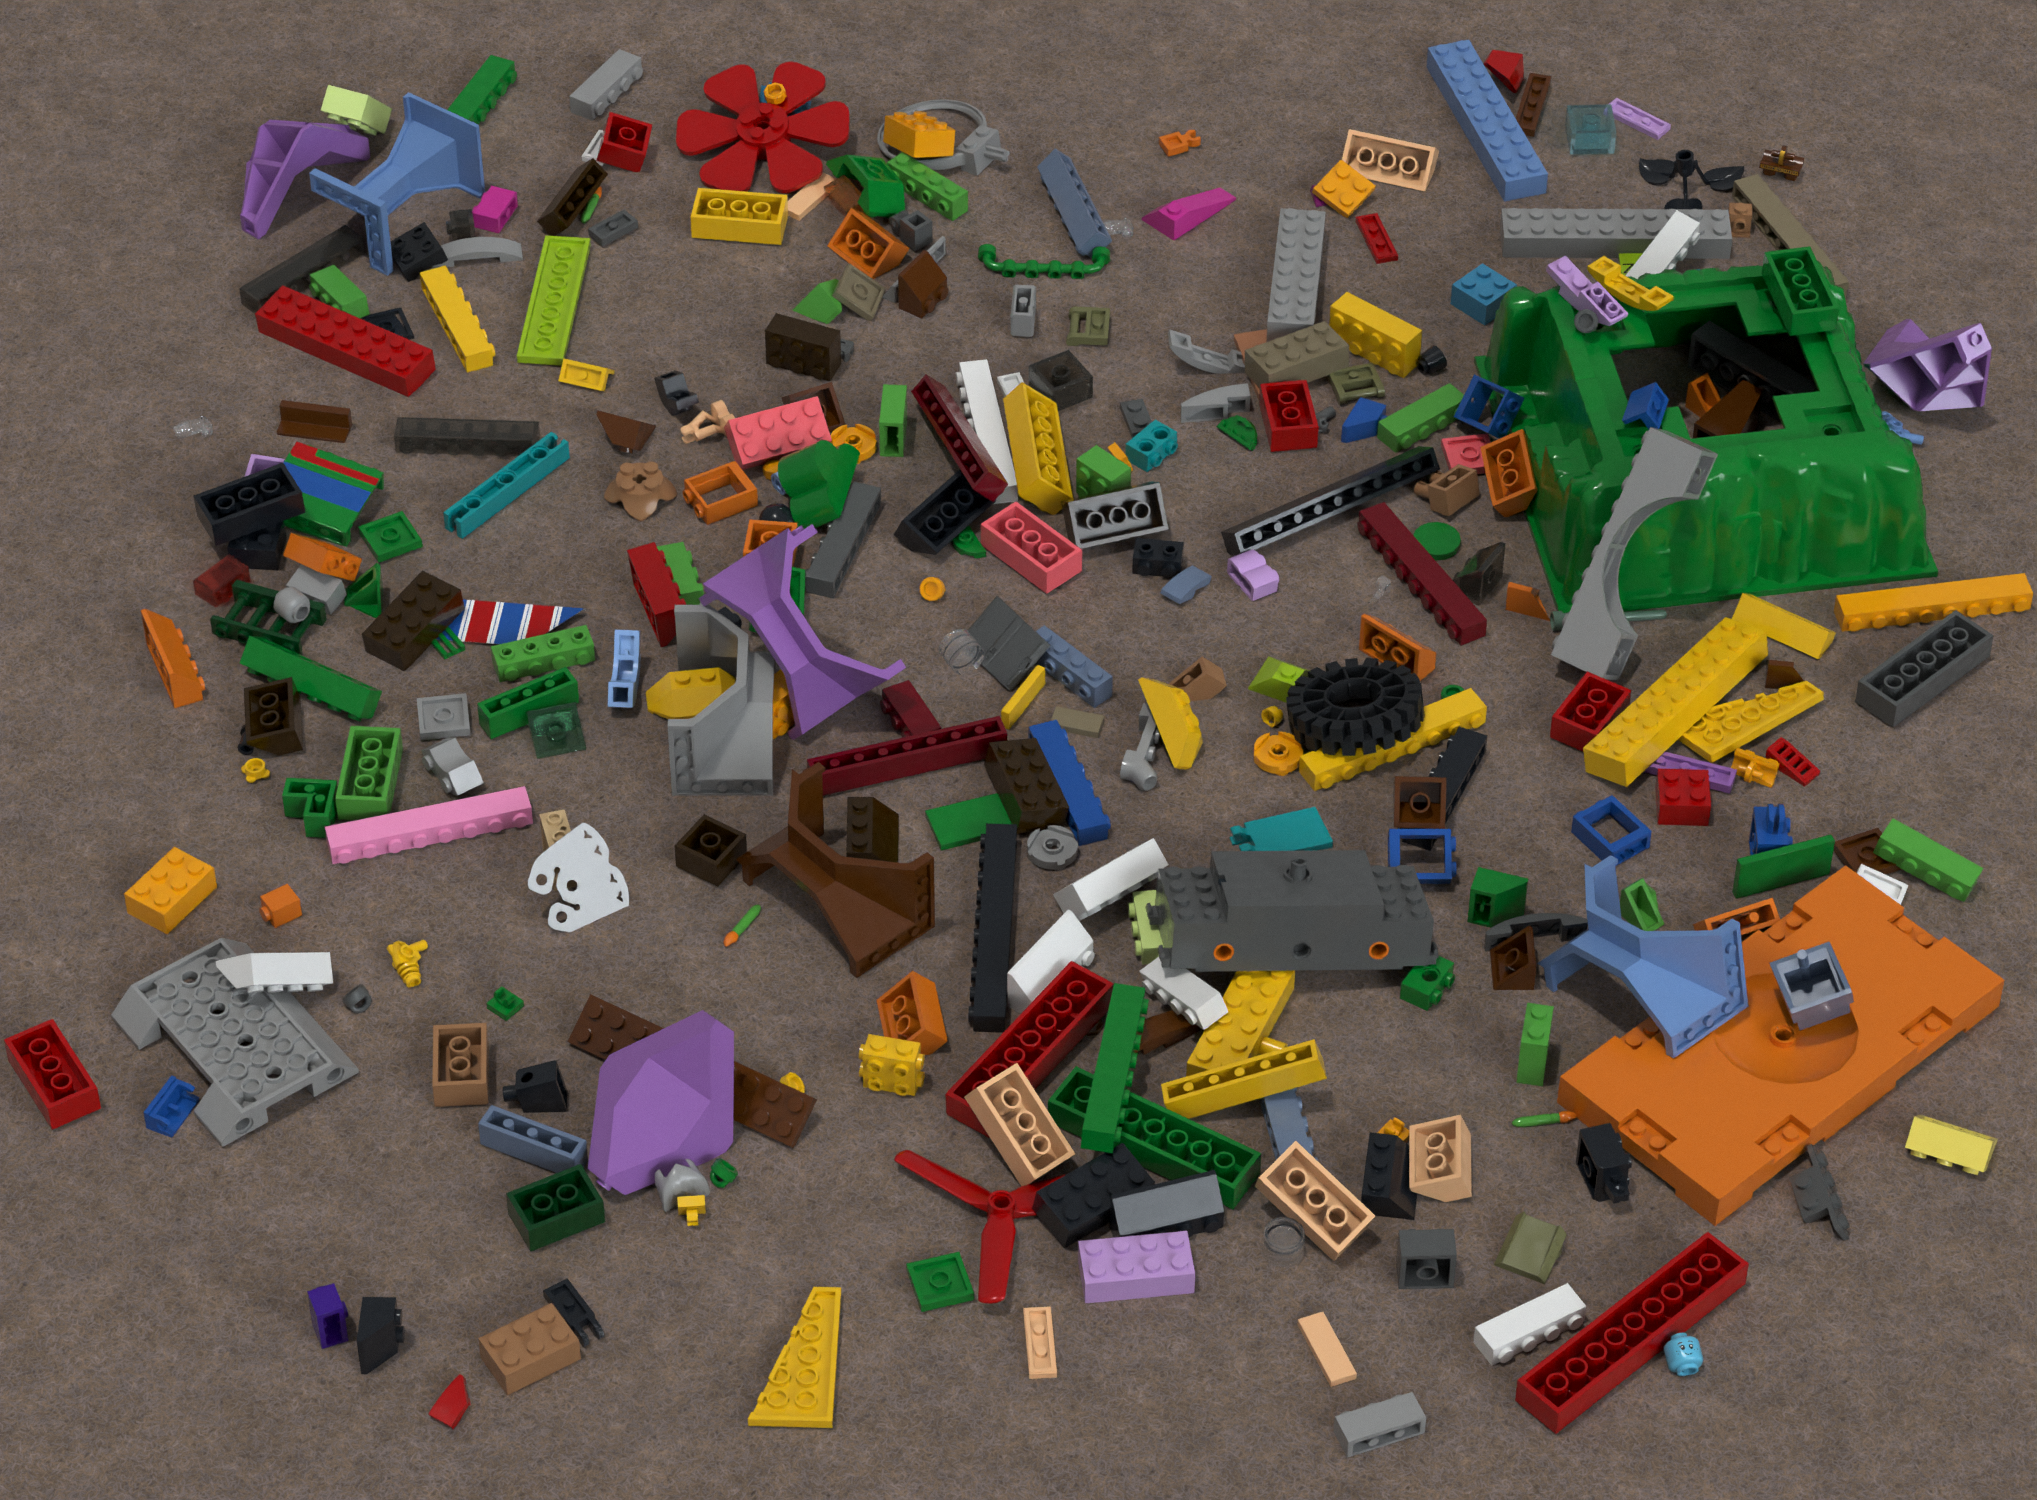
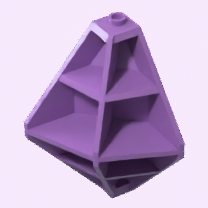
[240,120,370,239]
[1863,319,1992,411]
[588,1010,734,1195]

